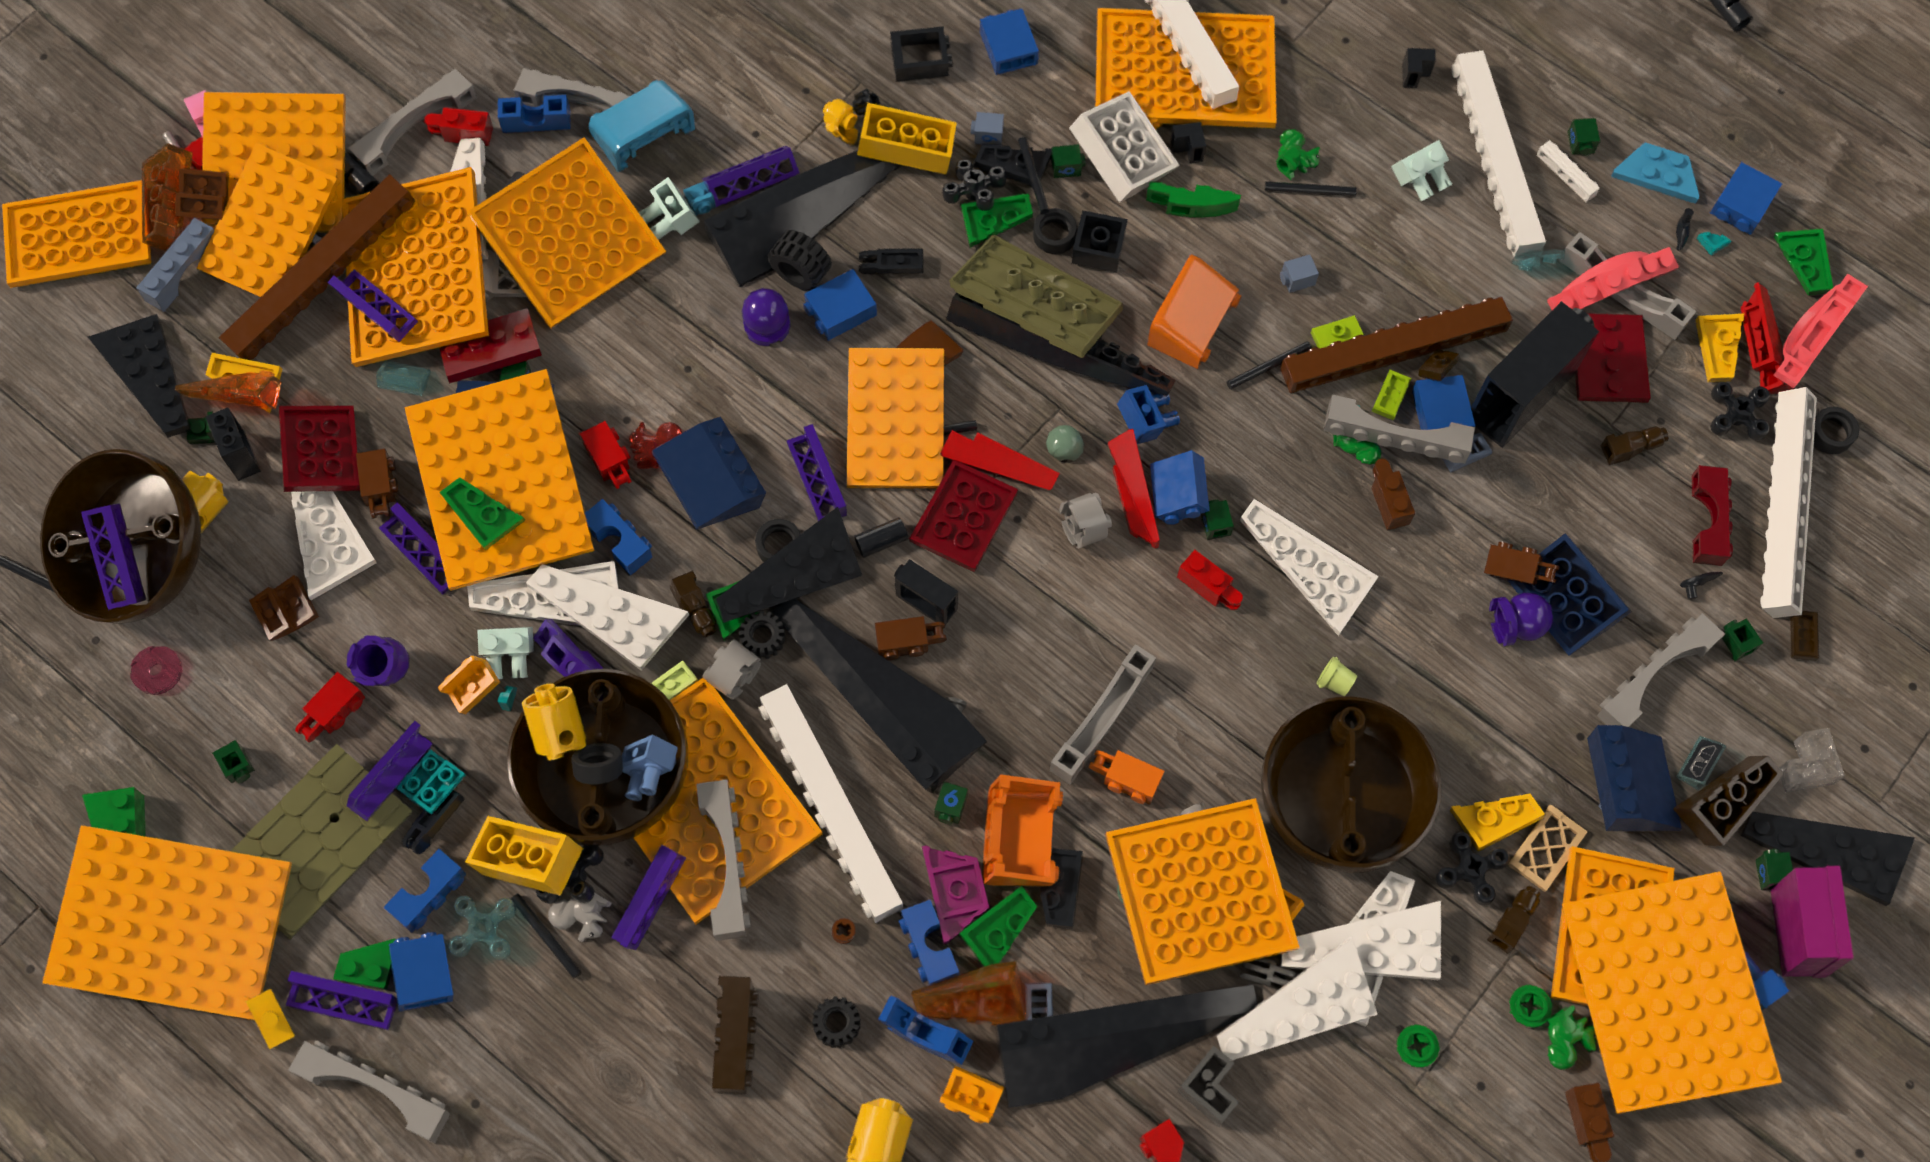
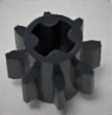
[852,89,880,117]

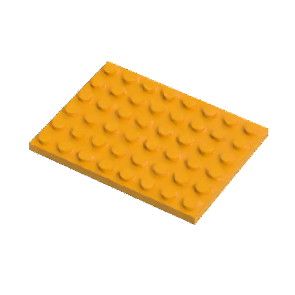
[1095,8,1276,128]
[342,167,489,367]
[404,369,595,591]
[633,678,823,925]
[42,825,292,1020]
[1562,871,1782,1114]

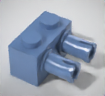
[622,735,678,801]

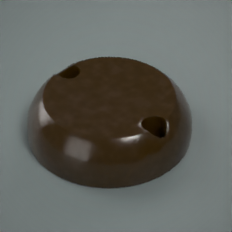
[40,449,201,624]
[507,669,688,846]
[1261,696,1442,873]

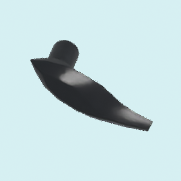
[1676,208,1694,251]
[1680,572,1723,600]

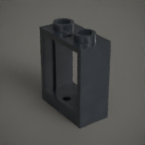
[890,26,953,82]
[205,407,261,481]
[894,559,958,626]

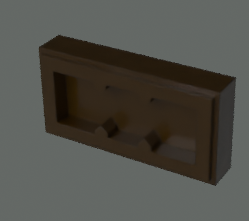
[1419,349,1459,381]
[1790,610,1819,661]

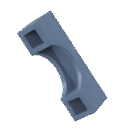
[136,218,214,312]

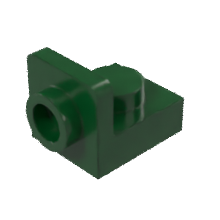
[187,411,215,444]

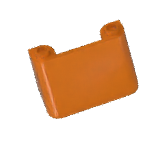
[1147,254,1242,369]
[982,774,1063,886]

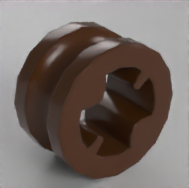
[832,918,855,944]

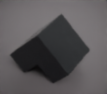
[1402,48,1436,88]
[1170,122,1206,163]

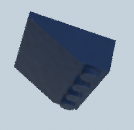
[652,417,766,530]
[1507,533,1632,656]
[1587,725,1682,831]

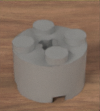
[1060,493,1112,549]
[703,640,761,700]

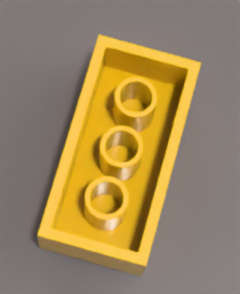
[857,103,957,175]
[465,816,583,896]

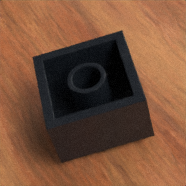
[1072,210,1128,273]

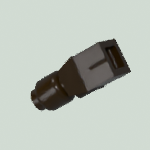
[1601,426,1669,465]
[670,571,716,637]
[1487,886,1541,954]

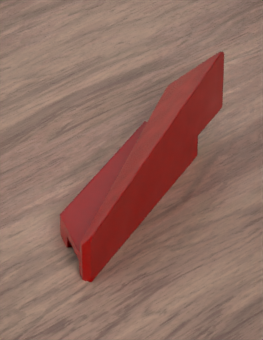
[1740,282,1794,394]
[1108,429,1160,548]
[941,430,1060,490]

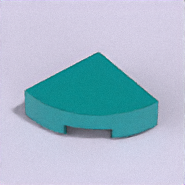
[1697,232,1731,255]
[497,686,518,712]

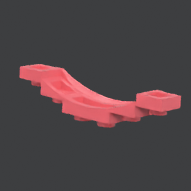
[1547,247,1679,310]
[1774,274,1868,388]

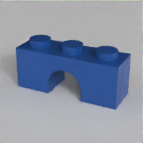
[498,95,571,133]
[585,499,653,576]
[383,849,466,933]
[898,899,959,988]

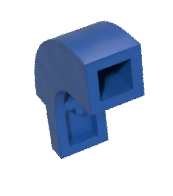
[878,996,973,1065]

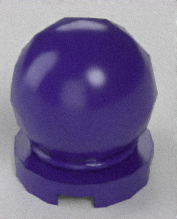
[741,288,791,346]
[1489,593,1553,647]
[347,635,410,686]

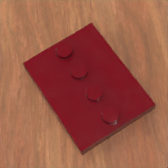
[439,308,542,384]
[1575,313,1651,403]
[279,406,360,492]
[909,460,1018,573]

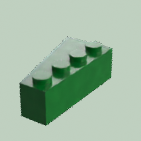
[82,787,146,837]

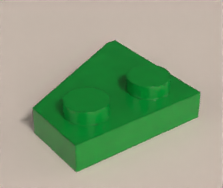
[333,939,395,991]

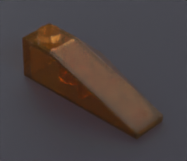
[175,370,282,409]

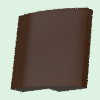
[175,168,229,220]
[896,320,963,368]
[249,575,319,641]

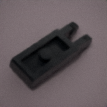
[859,248,924,274]
[402,790,465,855]

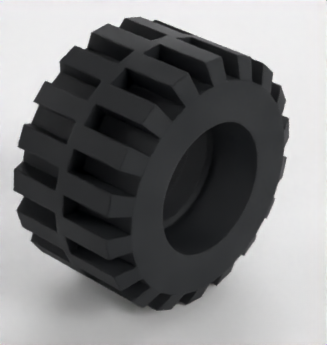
[768,230,832,291]

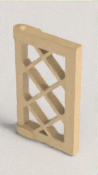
[1508,805,1587,892]

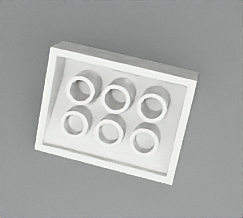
[1069,91,1180,203]

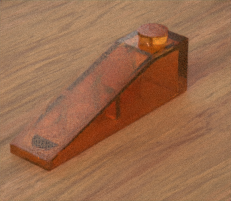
[911,961,1026,1026]

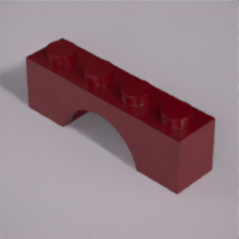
[1692,465,1733,566]

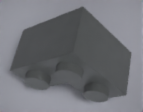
[1177,1046,1239,1127]

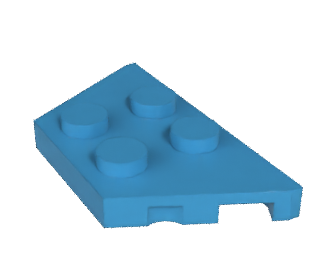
[1611,142,1699,204]

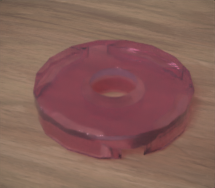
[130,646,183,695]

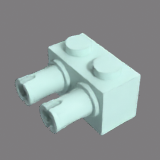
[1391,140,1452,201]
[638,177,700,240]
[477,627,534,679]

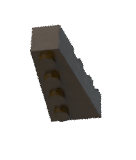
[1673,756,1784,846]
[712,976,759,1094]

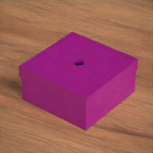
[1771,866,1854,978]

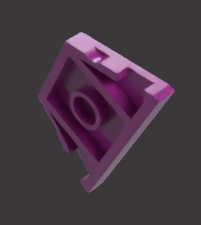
[922,846,989,944]

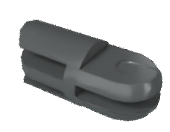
[1239,958,1298,987]

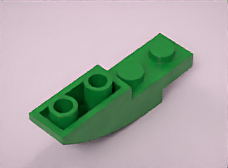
[1146,181,1241,218]

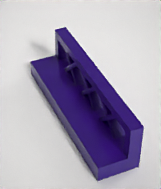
[702,145,799,207]
[328,269,418,342]
[786,424,847,521]
[379,502,449,595]
[81,503,146,610]
[346,721,433,821]
[611,845,686,950]
[286,971,397,1030]

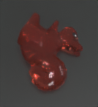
[629,422,682,469]

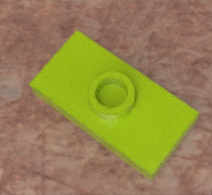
[1310,315,1364,348]
[1372,370,1412,420]

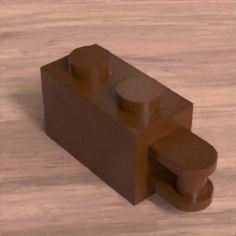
[356,448,398,519]
[1371,459,1415,530]
[1484,542,1560,586]
[875,616,947,660]
[1565,1083,1614,1162]

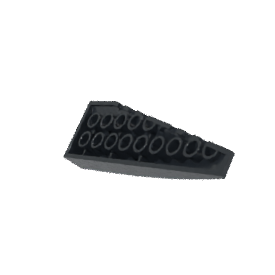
[704,150,901,287]
[946,293,1176,396]
[772,599,987,793]
[995,985,1258,1108]

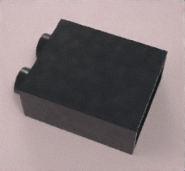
[1471,301,1600,448]

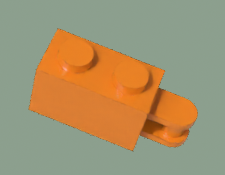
[1089,750,1164,804]

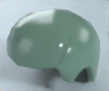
[1046,425,1084,461]

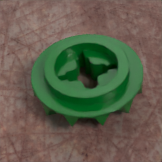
[1509,985,1552,1028]
[1396,1025,1439,1068]

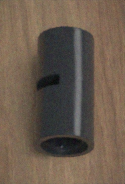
[1709,0,1753,32]
[345,152,379,195]
[854,517,909,558]

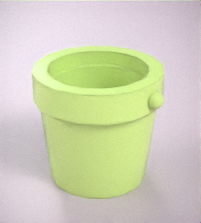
[1316,657,1357,696]

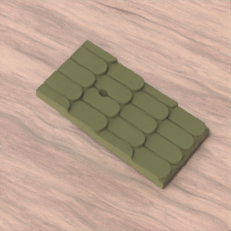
[949,234,1123,358]
[230,744,412,940]

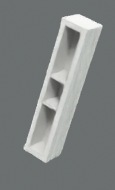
[1537,140,1600,202]

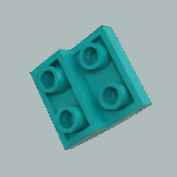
[397,749,466,815]

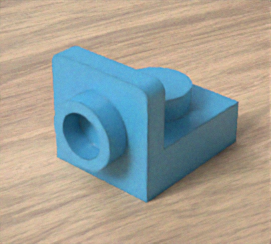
[683,182,716,215]

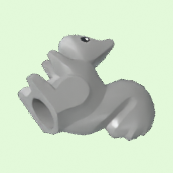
[548,892,612,942]

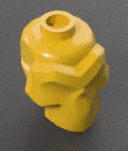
[823,98,858,146]

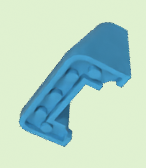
[588,80,695,172]

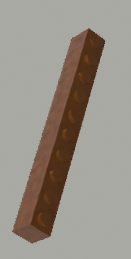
[218,174,415,360]
[1280,297,1513,394]

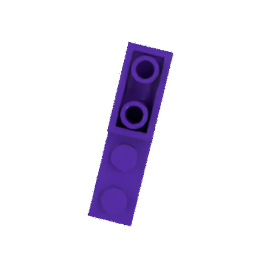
[533,619,603,701]

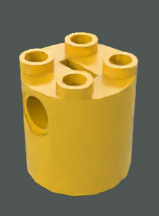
[182,471,229,533]
[522,683,586,760]
[846,1098,913,1162]

